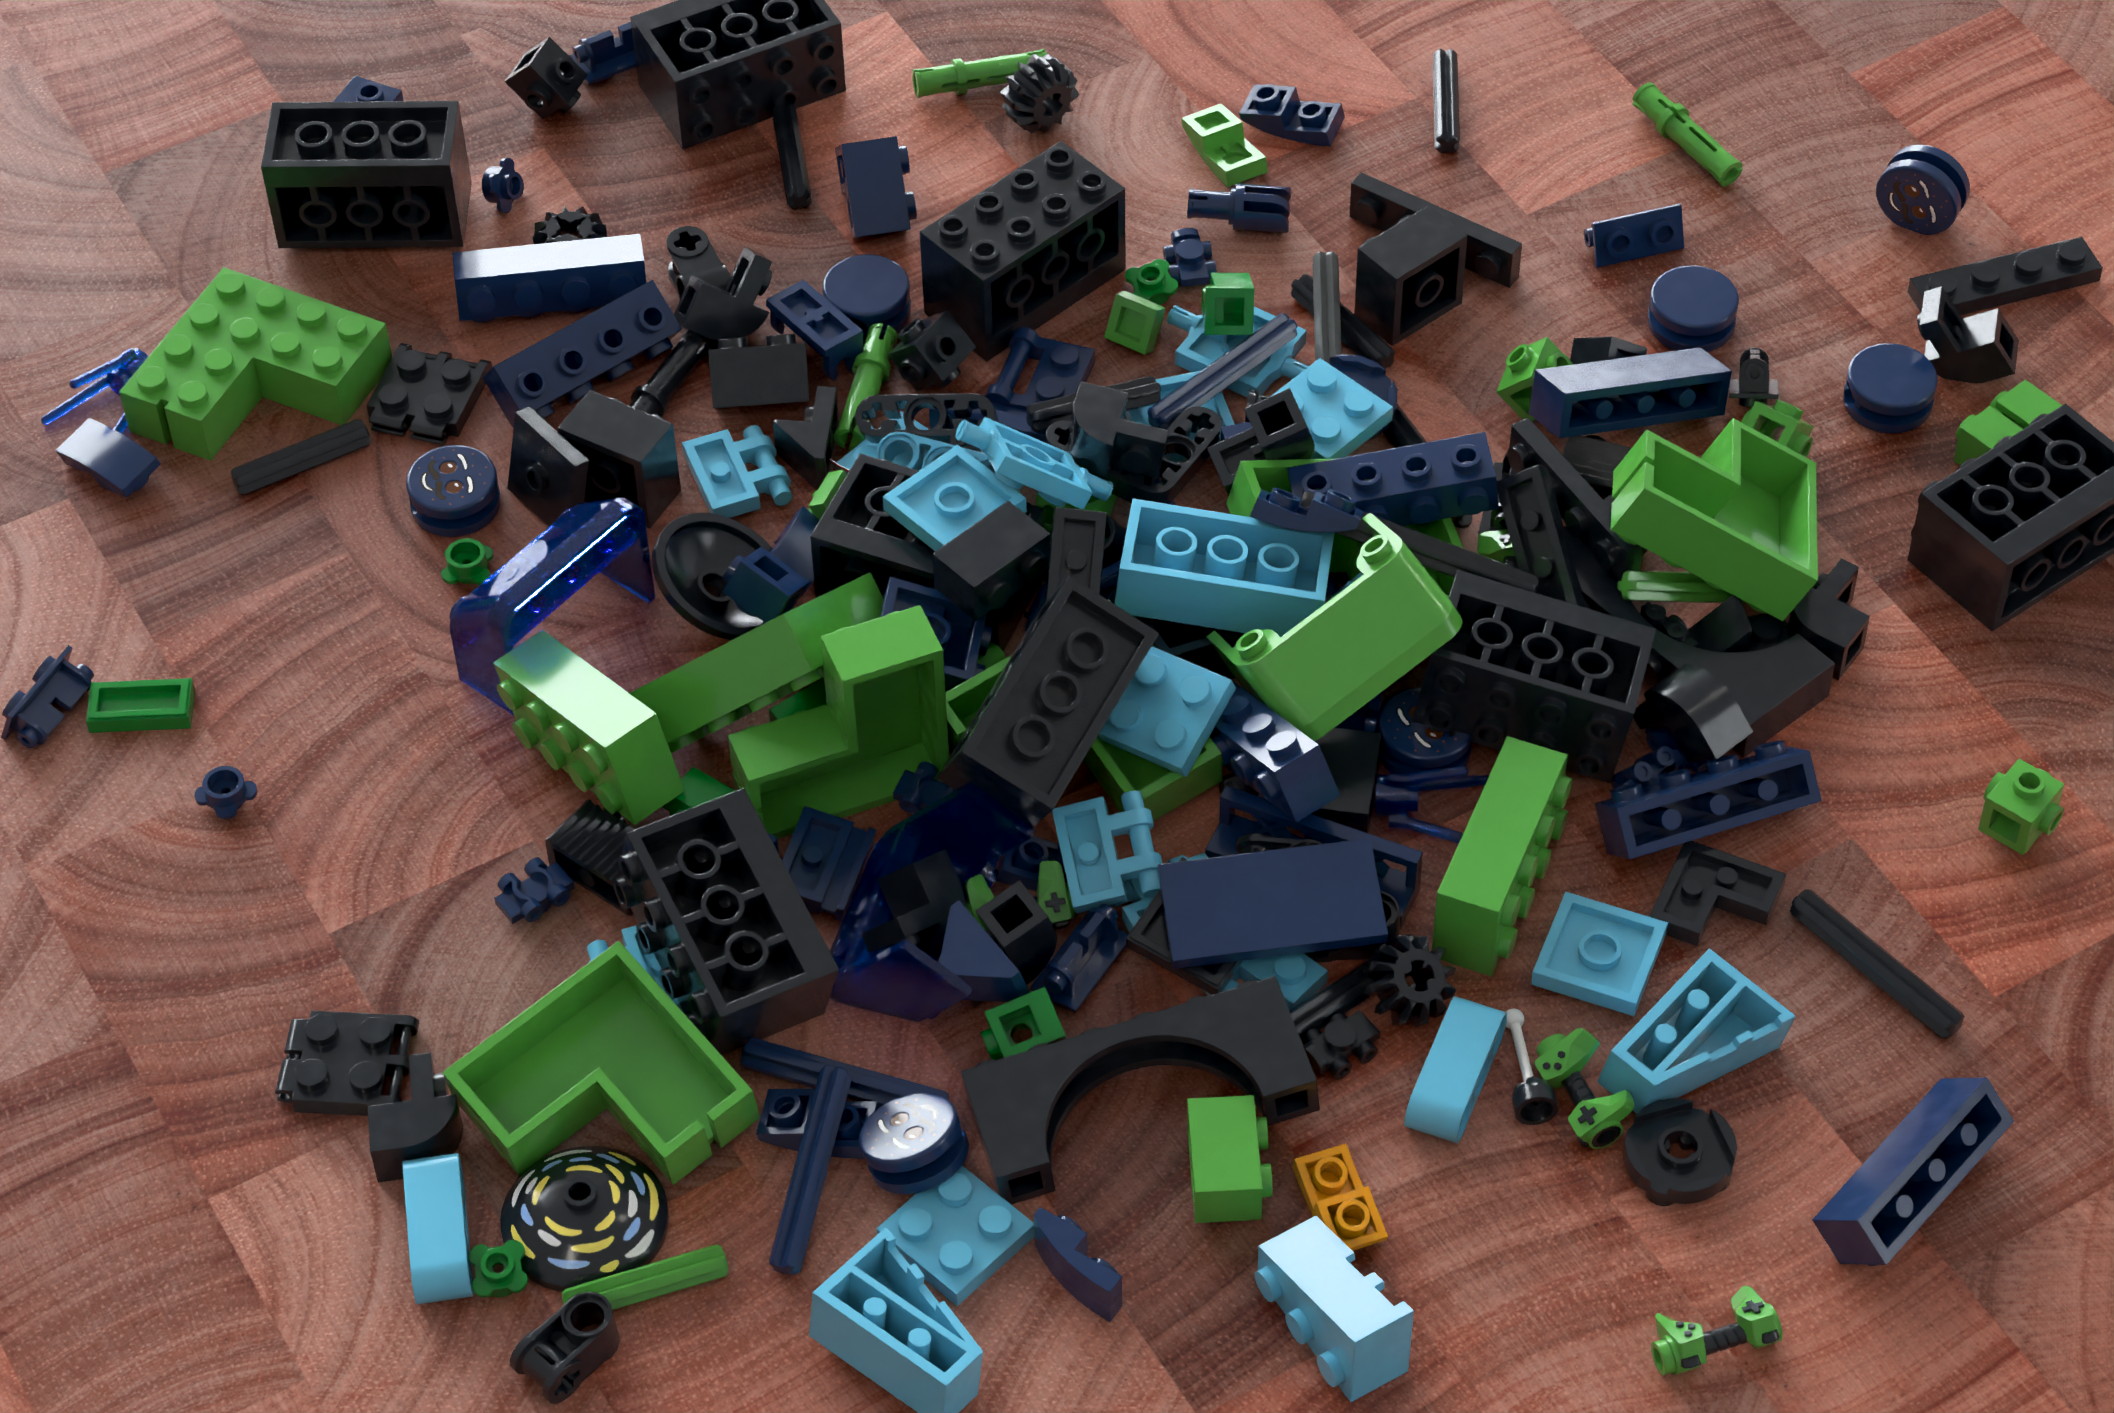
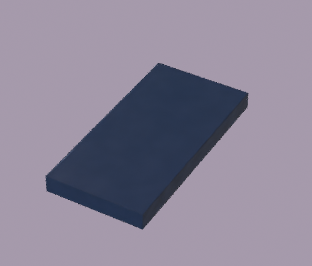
[1158,838,1388,969]

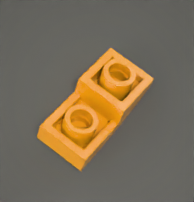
[1292,1143,1388,1251]

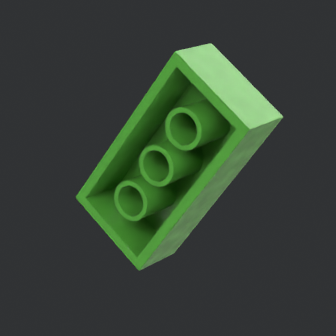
[493,630,685,825]
[1432,736,1572,976]

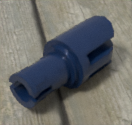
[1187,183,1291,233]

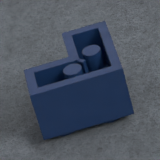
[835,136,917,238]

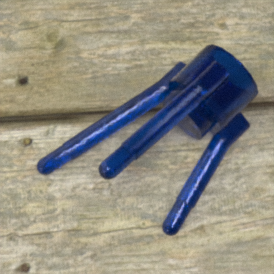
[41,348,149,434]
[1375,766,1489,844]

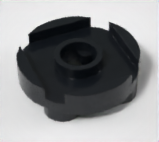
[1623,1098,1737,1206]

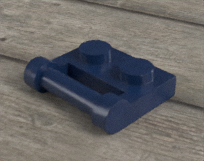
[985,327,1095,410]

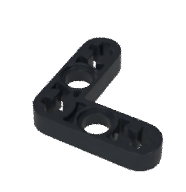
[855,393,998,453]
[1045,407,1222,504]

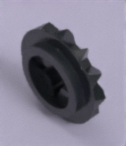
[532,206,607,244]

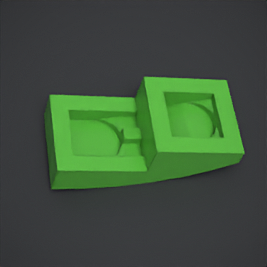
[1181,104,1268,187]

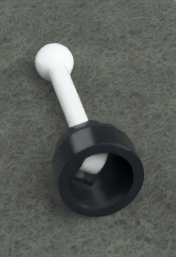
[1506,1008,1559,1125]

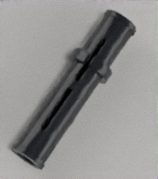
[628,330,710,417]

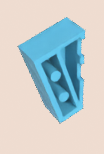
[1597,948,1796,1114]
[1254,1216,1414,1402]
[809,1226,983,1413]

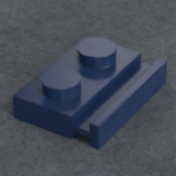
[782,806,876,922]

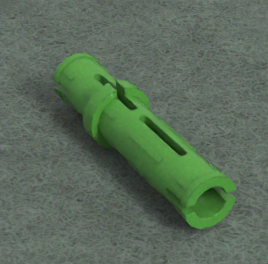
[912,49,1047,98]
[1632,82,1743,186]
[834,323,898,450]

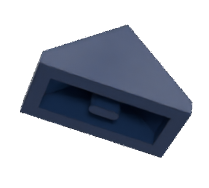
[937,900,1030,1002]

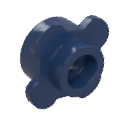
[482,158,524,213]
[194,766,258,819]

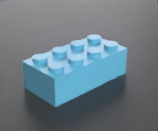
[1115,498,1334,637]

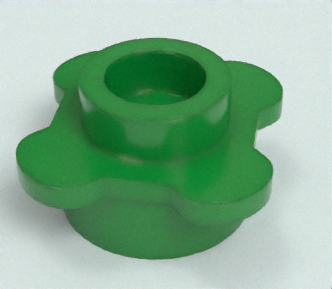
[1125,259,1178,305]
[441,538,494,585]
[469,1240,528,1298]

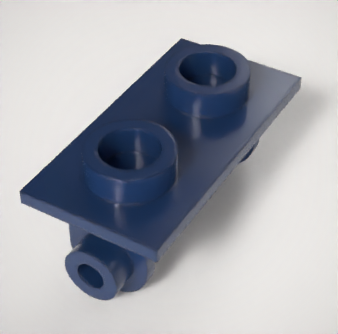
[570,22,636,85]
[1583,203,1684,268]
[1,645,94,748]
[1030,904,1129,1013]

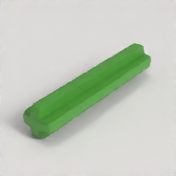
[1617,570,1744,603]
[562,1244,728,1310]

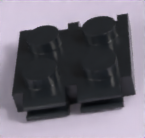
[366,343,492,445]
[275,1010,419,1116]

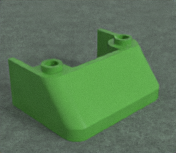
[1206,513,1462,741]

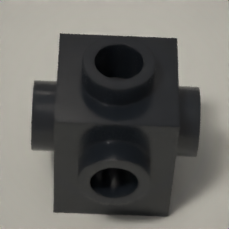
[504,37,588,119]
[888,310,976,391]

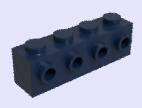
[452,234,646,323]
[483,280,682,427]
[1529,348,1732,439]
[1287,432,1499,526]
[1209,675,1340,823]
[1595,741,1822,859]
[1812,1077,2014,1266]

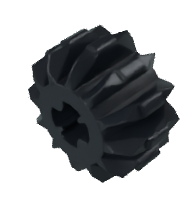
[1000,54,1080,134]
[1363,935,1457,1027]

